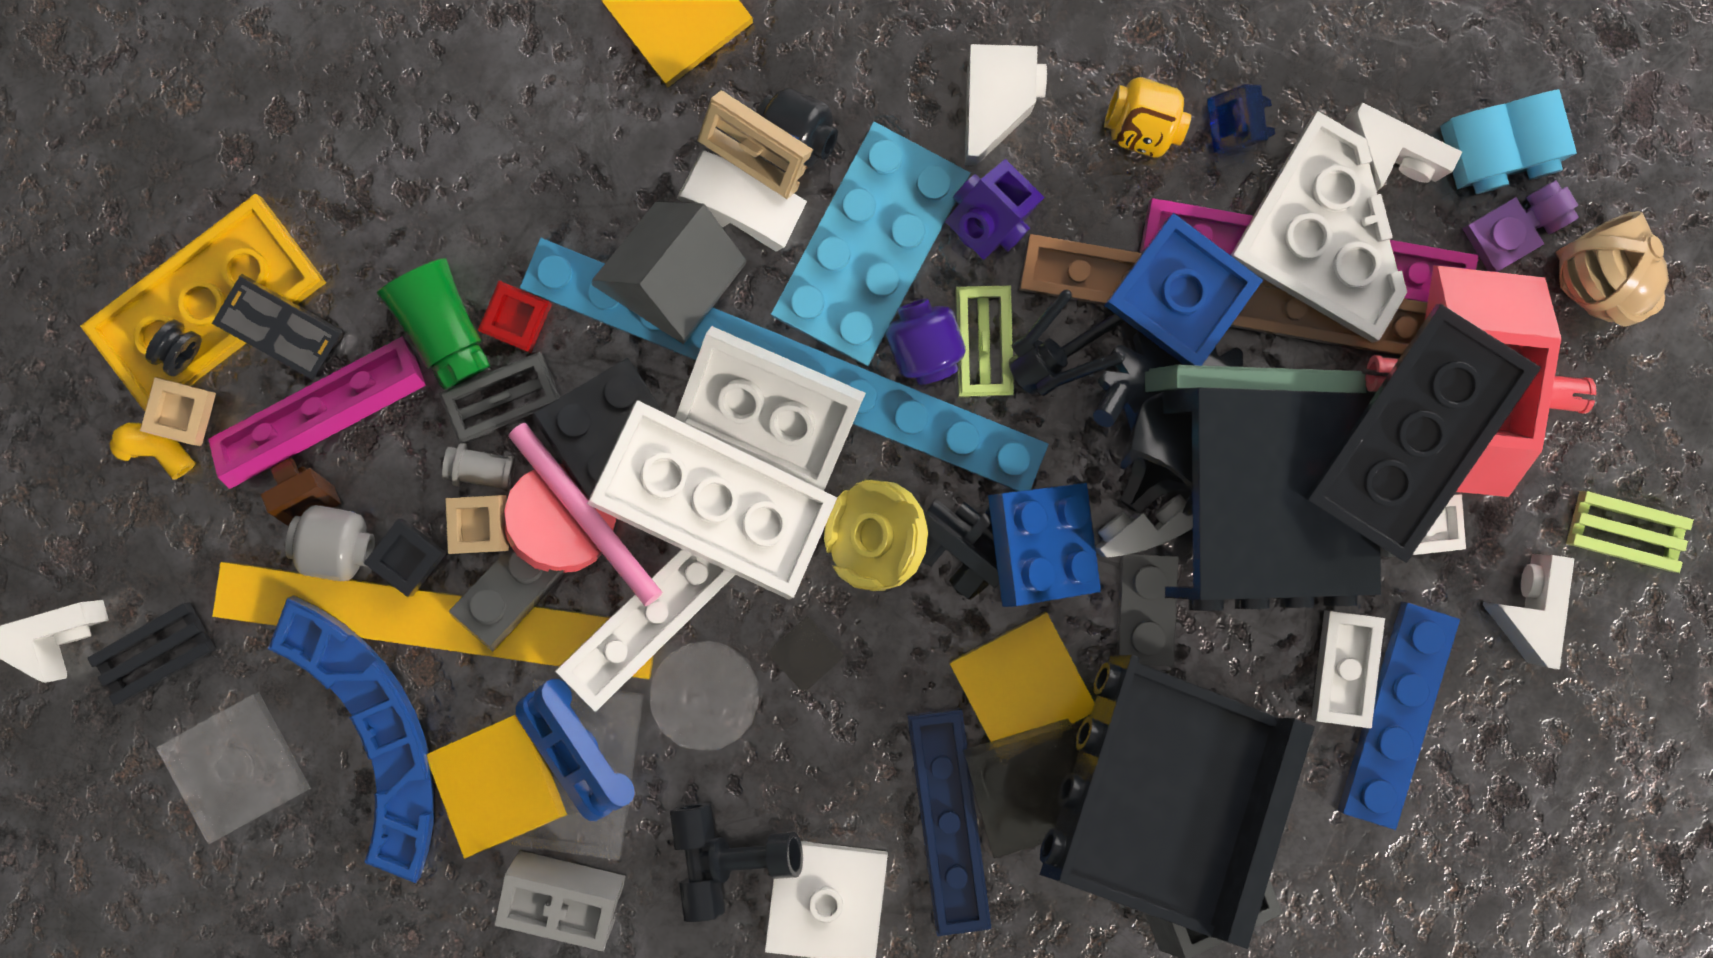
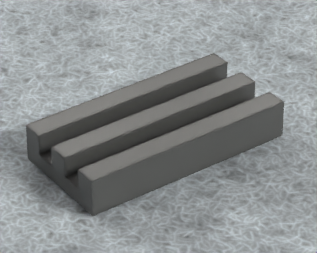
[439,352,561,444]

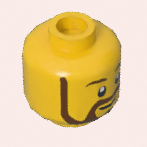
[1104,77,1191,157]

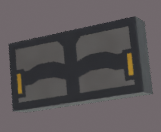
[212,274,342,380]

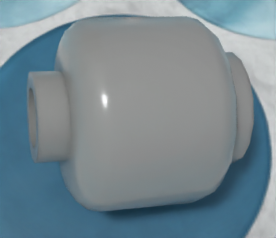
[285,505,375,581]

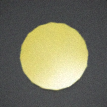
[824,480,928,591]

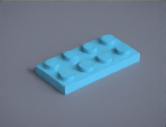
[771,122,971,368]

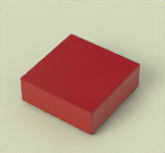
[478,281,552,353]

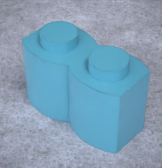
[1440,89,1577,194]

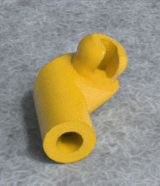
[109,422,195,480]

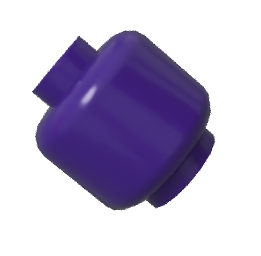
[886,298,966,385]

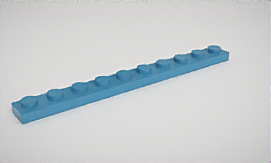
[520,237,1049,491]

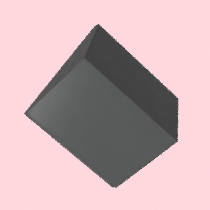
[592,202,746,344]

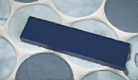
[907,708,992,936]

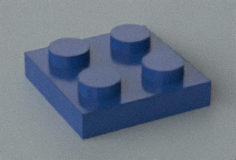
[1104,213,1263,366]
[988,483,1101,607]

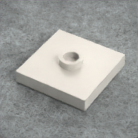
[765,841,888,958]

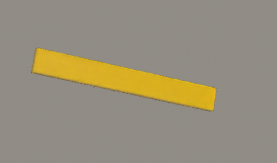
[212,562,654,679]

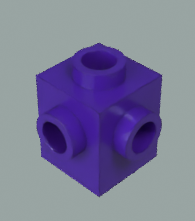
[944,159,1045,260]

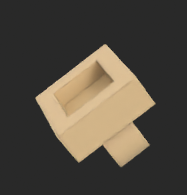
[140,377,216,446]
[445,495,509,554]

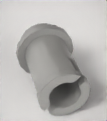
[442,443,515,491]

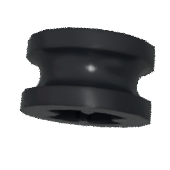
[145,319,202,376]

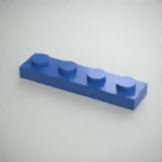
[1338,602,1460,830]

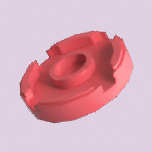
[503,464,616,573]

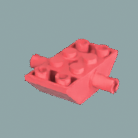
[1365,265,1596,497]

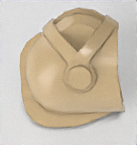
[1555,211,1669,327]

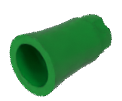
[377,258,490,390]

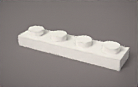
[554,549,736,712]

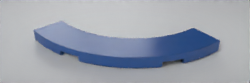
[268,595,435,883]

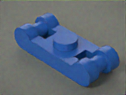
[515,679,635,821]

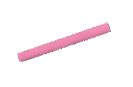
[508,423,663,606]

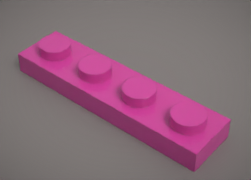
[208,336,426,489]

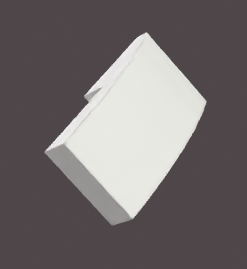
[676,150,807,252]
[1095,494,1193,557]

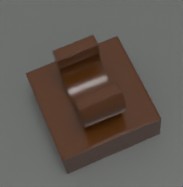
[260,457,341,526]

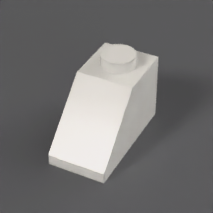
[965,44,1047,166]

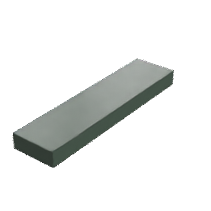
[1145,365,1366,393]

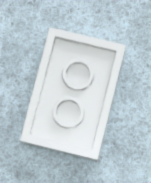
[675,326,866,491]

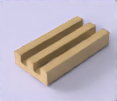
[697,90,813,199]

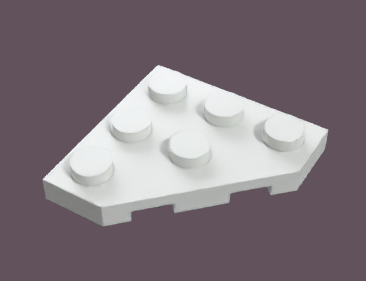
[1231,111,1407,343]

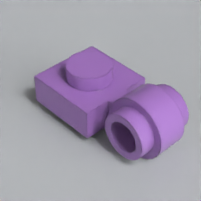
[1462,180,1579,272]

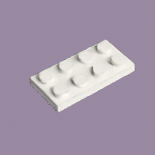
[587,400,837,600]

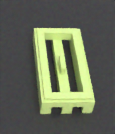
[955,285,1014,397]
[1566,491,1694,573]

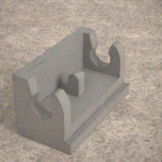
[494,850,626,952]

